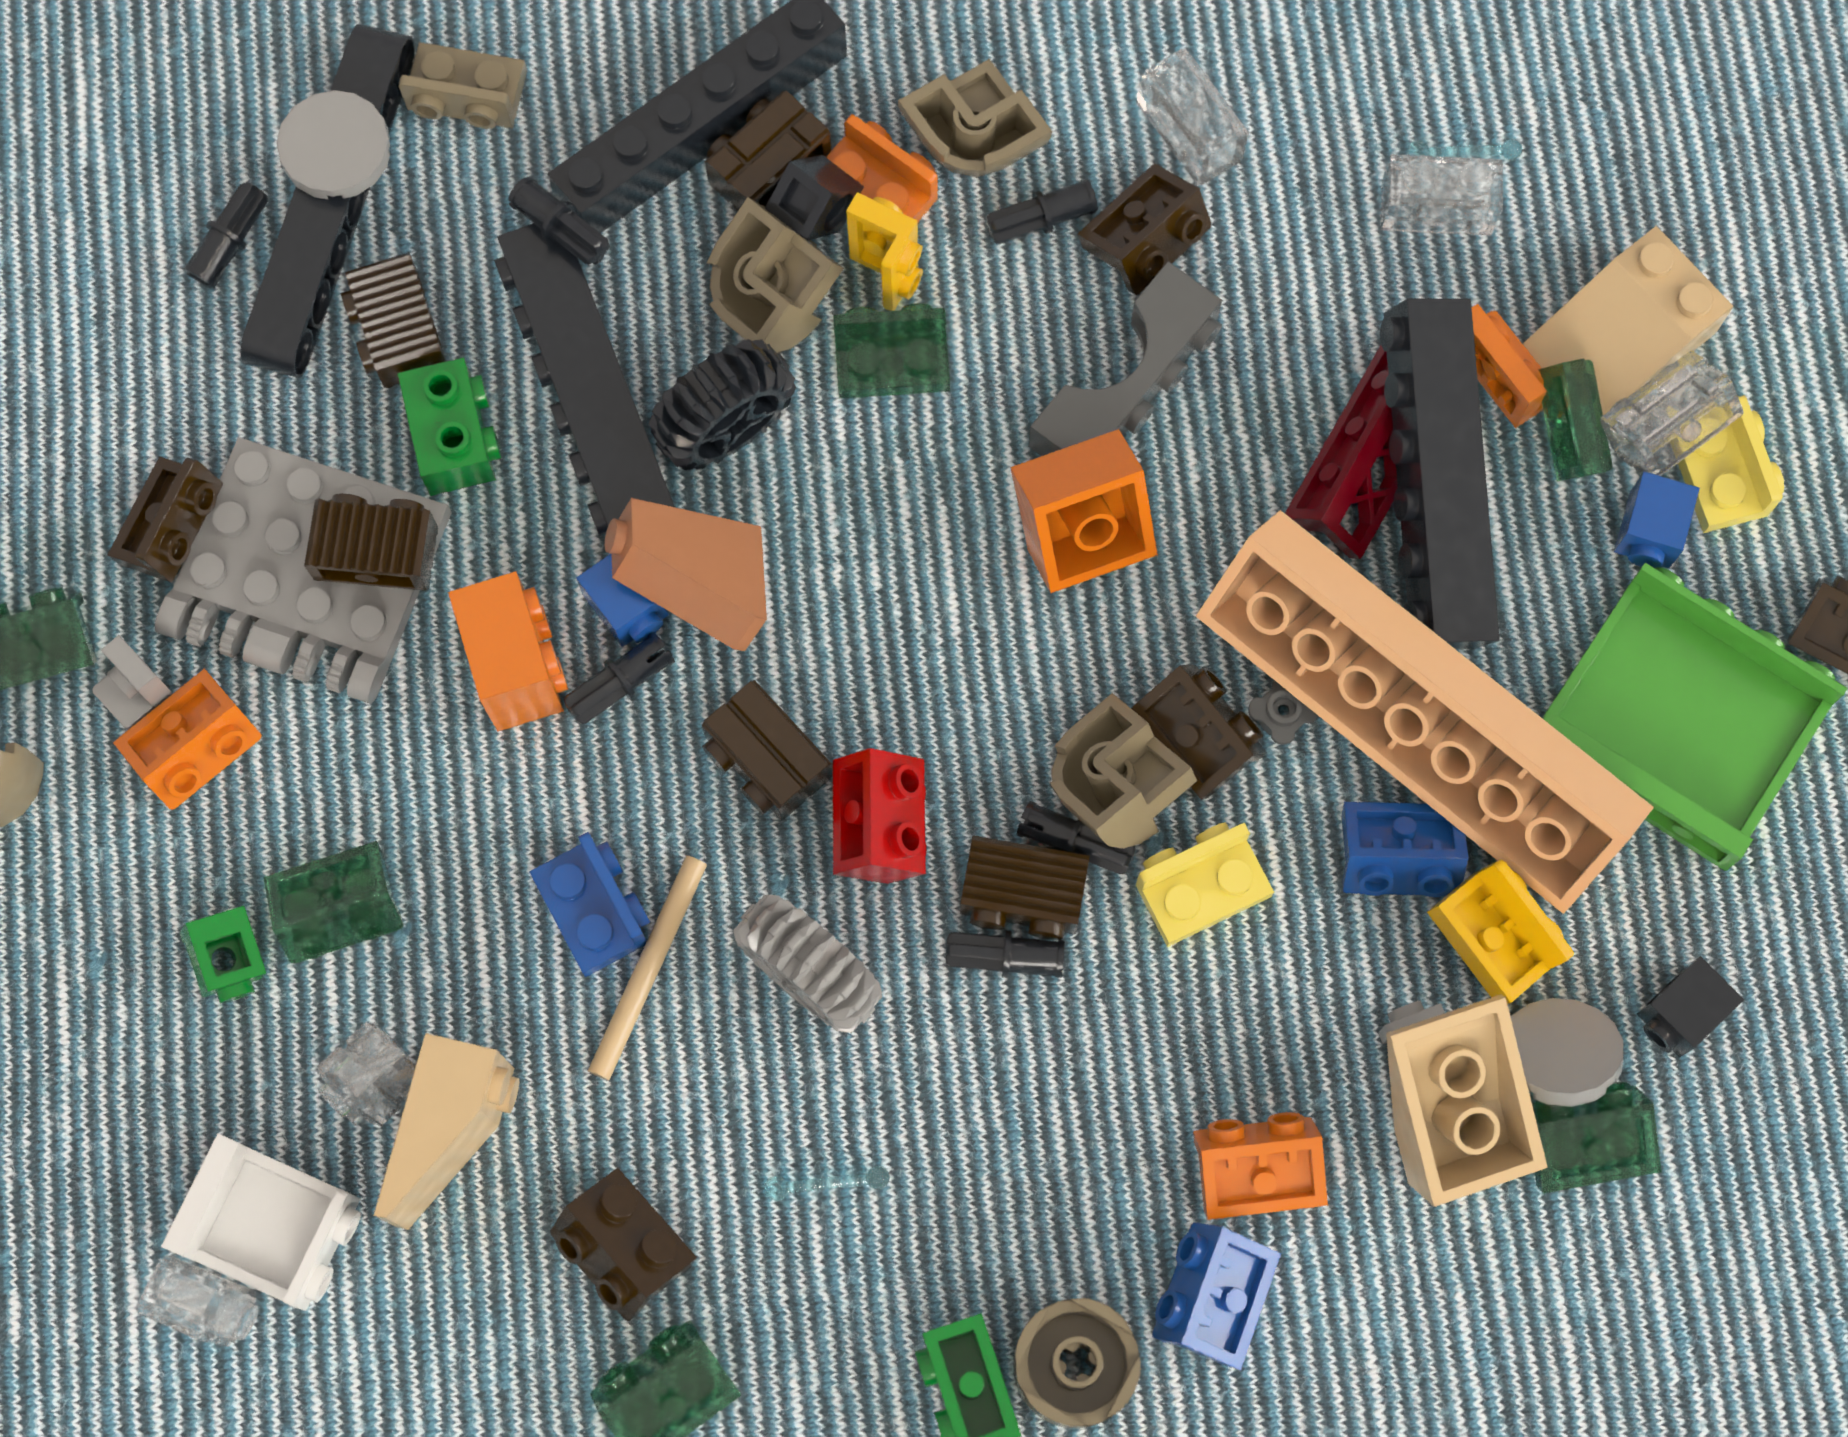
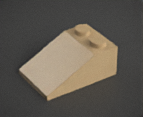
[1523,226,1734,431]
[1386,994,1547,1207]
[374,1033,519,1230]

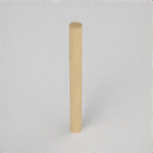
[588,856,707,1081]

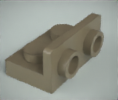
[399,42,528,129]

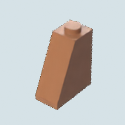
[605,498,767,652]

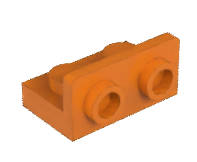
[826,114,938,222]
[1472,304,1560,428]
[113,668,261,810]
[1193,1112,1328,1220]

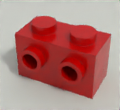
[833,748,927,884]

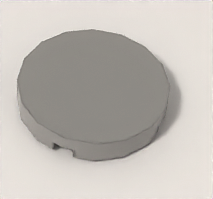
[277,90,390,199]
[1511,998,1623,1107]

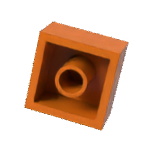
[1010,429,1158,593]
[448,571,569,732]

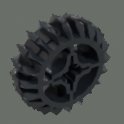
[648,339,796,471]

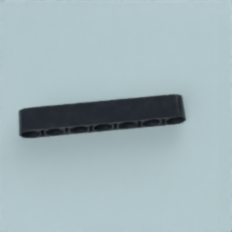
[241,24,415,378]

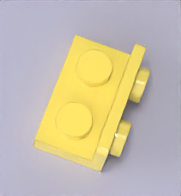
[1666,395,1784,533]
[1136,822,1274,947]

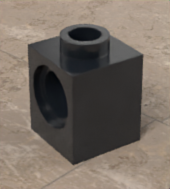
[765,155,864,241]
[1637,956,1745,1058]

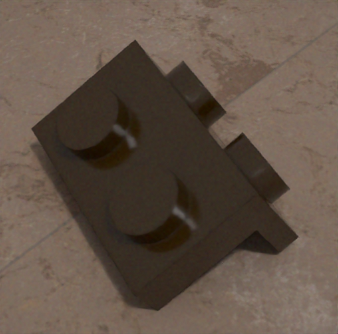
[107,456,224,583]
[550,1167,697,1322]

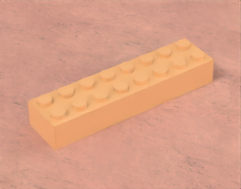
[1196,510,1654,914]

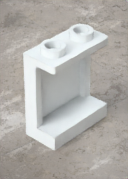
[161,1134,361,1311]

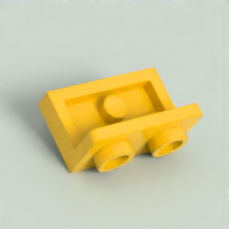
[846,192,923,312]
[1427,859,1574,1004]

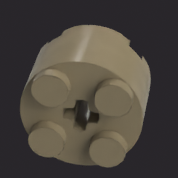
[1013,1298,1141,1429]

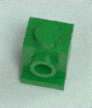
[179,906,266,1004]

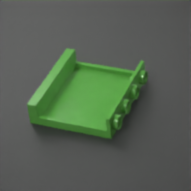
[1542,563,1848,871]

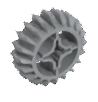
[733,894,883,1033]

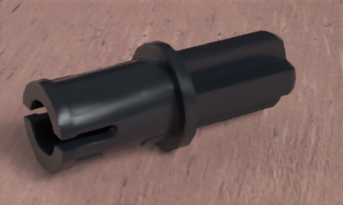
[508,176,610,265]
[986,178,1098,244]
[183,182,268,289]
[564,632,675,724]
[1017,801,1135,874]
[945,930,1065,978]

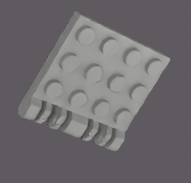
[155,437,452,704]

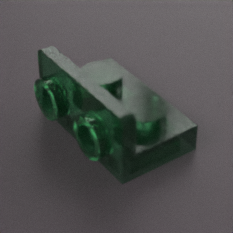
[833,303,950,399]
[1538,358,1613,481]
[0,586,97,690]
[263,841,403,963]
[1532,1081,1662,1194]
[590,1320,741,1437]

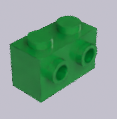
[398,357,501,496]
[915,1313,1022,1437]

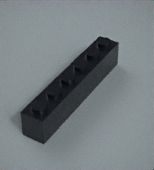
[547,0,847,233]
[494,223,675,536]
[1380,298,1500,649]

